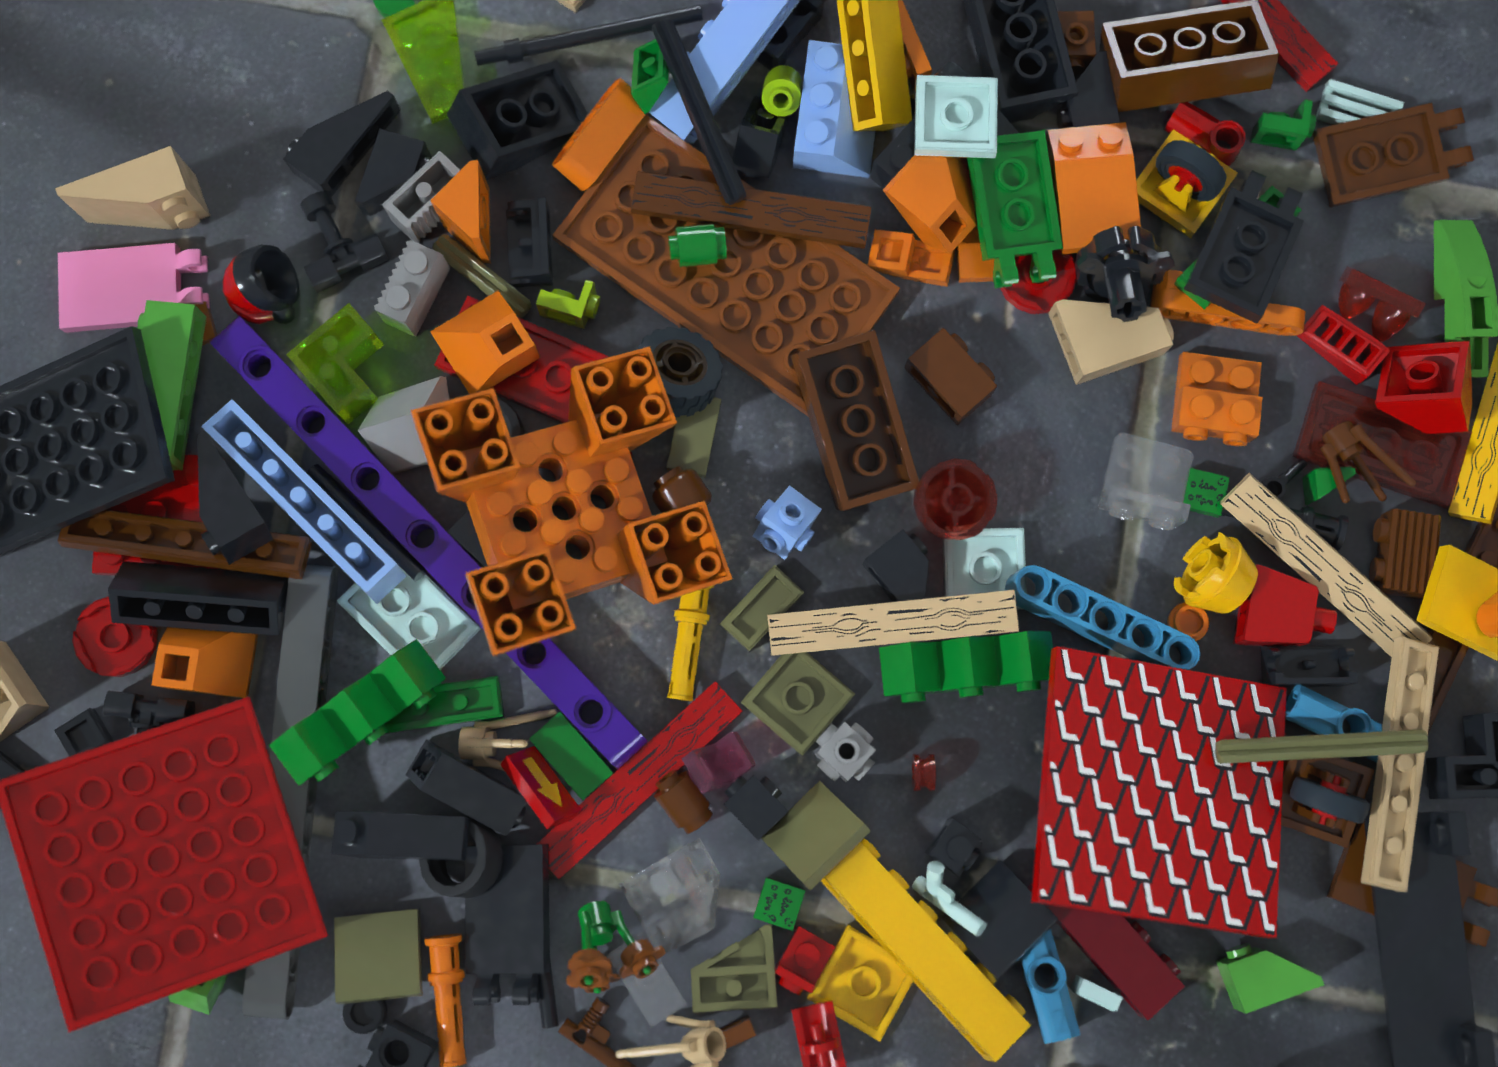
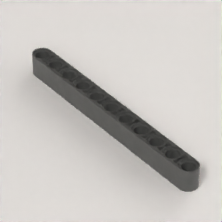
[242,564,338,1020]

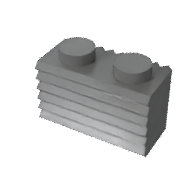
[382,151,460,243]
[374,240,450,337]

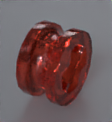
[912,754,936,791]

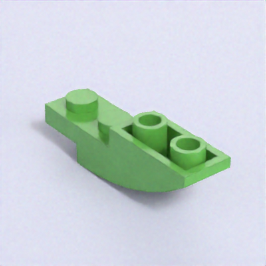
[1434,220,1498,378]

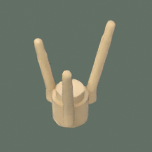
[458,709,559,771]
[616,1014,726,1067]

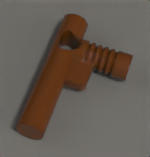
[558,997,636,1067]

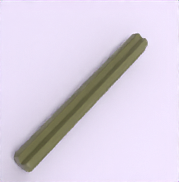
[1215,729,1429,764]

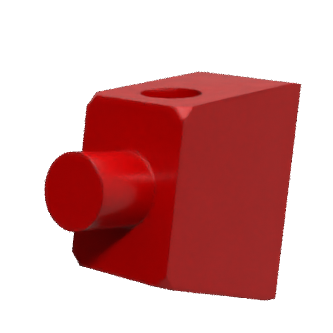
[1233,564,1337,646]

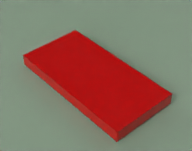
[434,295,609,424]

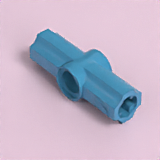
[1285,685,1382,763]
[1021,929,1081,1044]

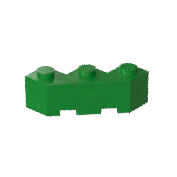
[879,631,1053,703]
[269,639,446,786]

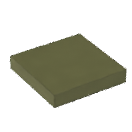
[740,652,855,756]
[761,781,871,891]
[334,909,423,1004]

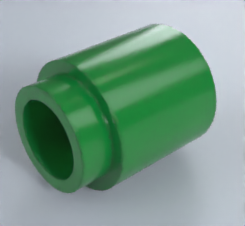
[668,224,727,267]

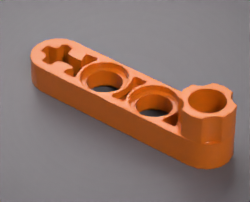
[1150,270,1306,336]

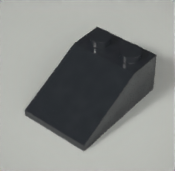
[447,60,588,180]

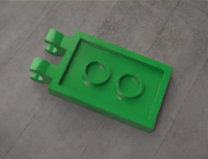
[967,130,1063,289]

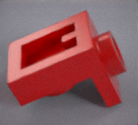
[775,925,835,996]

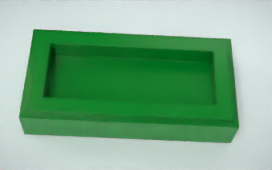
[529,712,614,801]

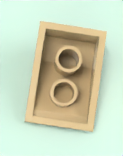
[55,146,210,230]

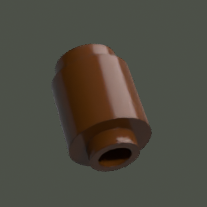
[654,770,713,834]

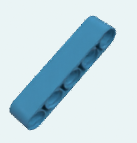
[1005,565,1200,670]

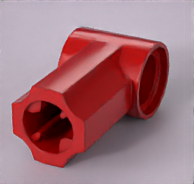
[1164,102,1246,166]

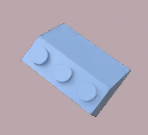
[793,40,875,178]

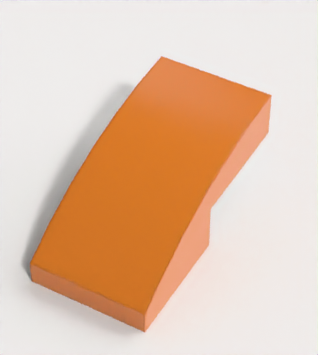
[867,229,955,287]

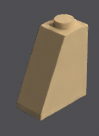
[1048,300,1174,385]

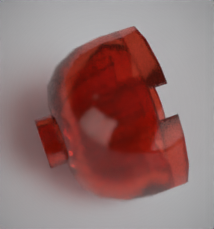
[913,458,998,541]

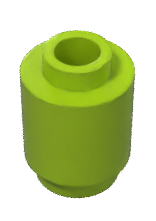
[762,65,803,117]

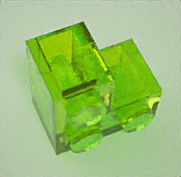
[286,303,384,424]

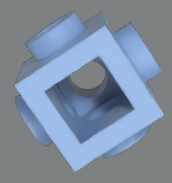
[753,485,822,560]

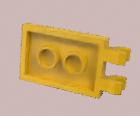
[1416,545,1498,661]

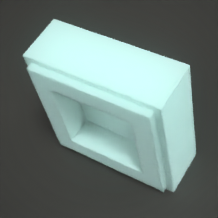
[1070,975,1123,1012]

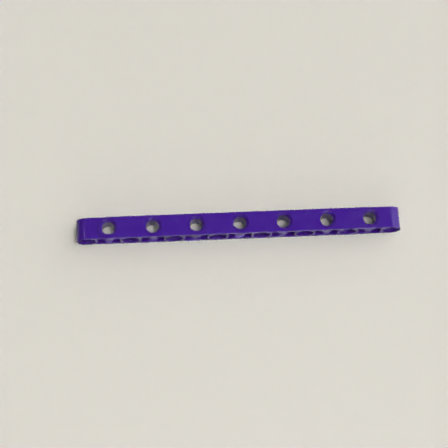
[210,316,648,770]

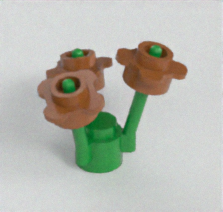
[566,901,666,994]

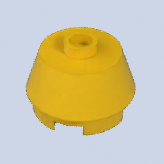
[1174,532,1258,614]

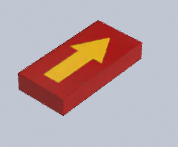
[500,746,581,830]

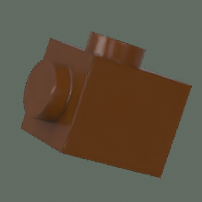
[1057,11,1096,75]

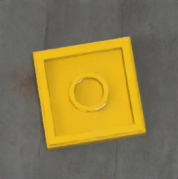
[807,924,913,1042]

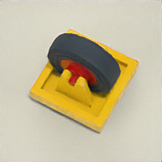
[1136,129,1238,238]

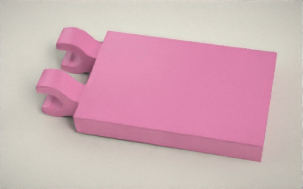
[58,243,210,333]

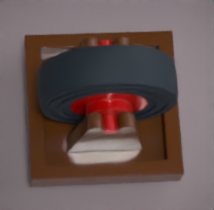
[1281,757,1375,848]

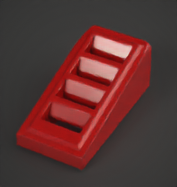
[1296,304,1390,385]

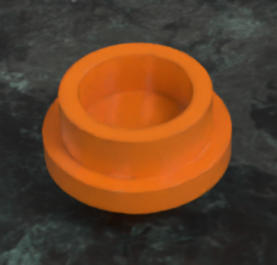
[1167,602,1209,641]

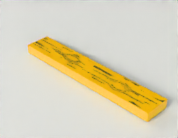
[1448,343,1498,524]

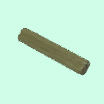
[432,234,532,318]

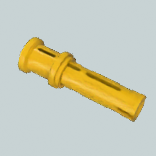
[667,586,714,702]

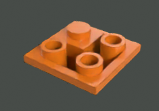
[883,155,977,254]
[430,291,541,394]
[151,627,258,698]

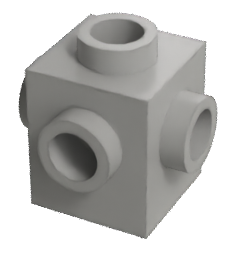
[815,722,876,782]

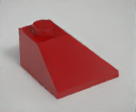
[1375,341,1472,434]

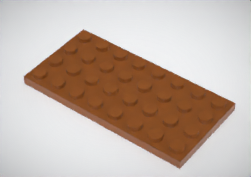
[552,114,900,417]

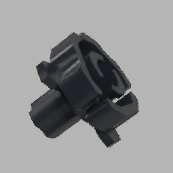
[1075,226,1175,322]

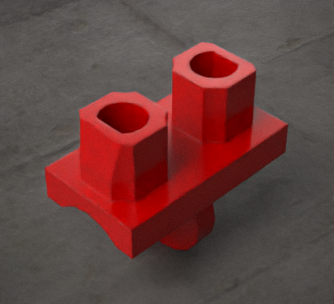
[791,1000,847,1067]

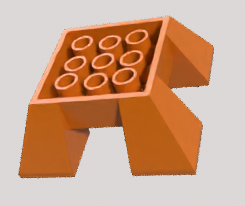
[411,346,732,656]

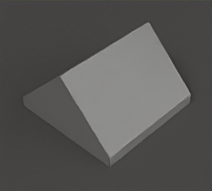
[358,376,449,474]

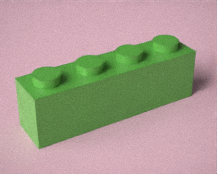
[138,300,207,471]

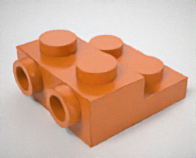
[1171,352,1263,446]

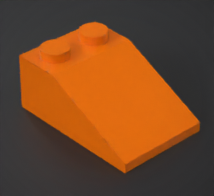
[1046,122,1141,254]

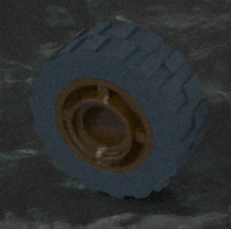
[637,327,723,417]

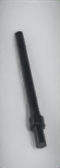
[474,5,703,66]

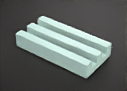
[1316,79,1404,125]

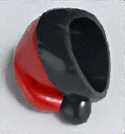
[222,245,300,324]

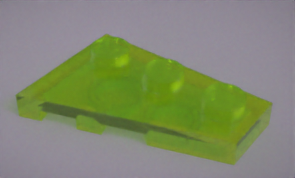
[382,0,465,124]

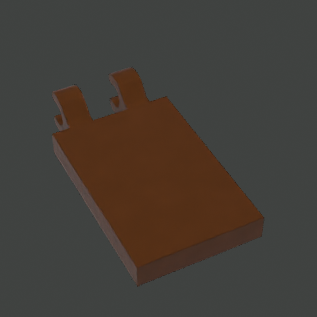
[1313,103,1474,208]
[1326,822,1498,947]

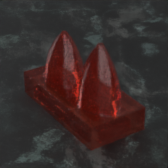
[1339,266,1426,342]

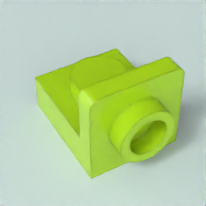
[536,280,600,329]

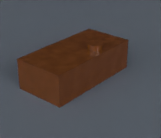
[1099,0,1279,112]
[791,330,921,511]

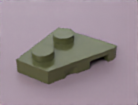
[691,924,777,1014]

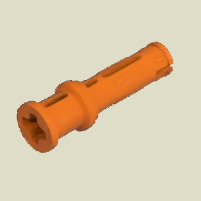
[424,934,467,1067]

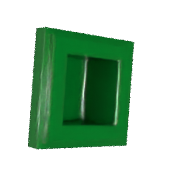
[1302,466,1356,505]

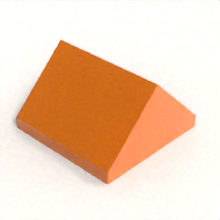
[430,160,491,263]

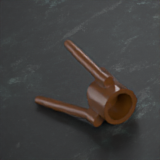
[1320,420,1416,503]

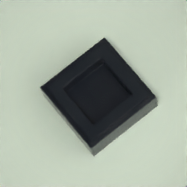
[54,708,114,757]

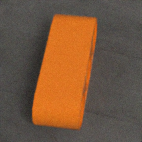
[552,78,645,191]

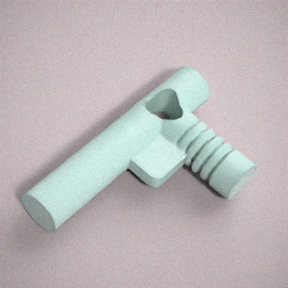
[912,861,987,937]

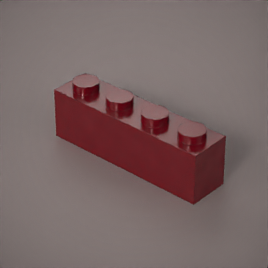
[1027,883,1185,1021]

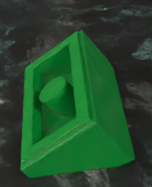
[631,39,669,114]

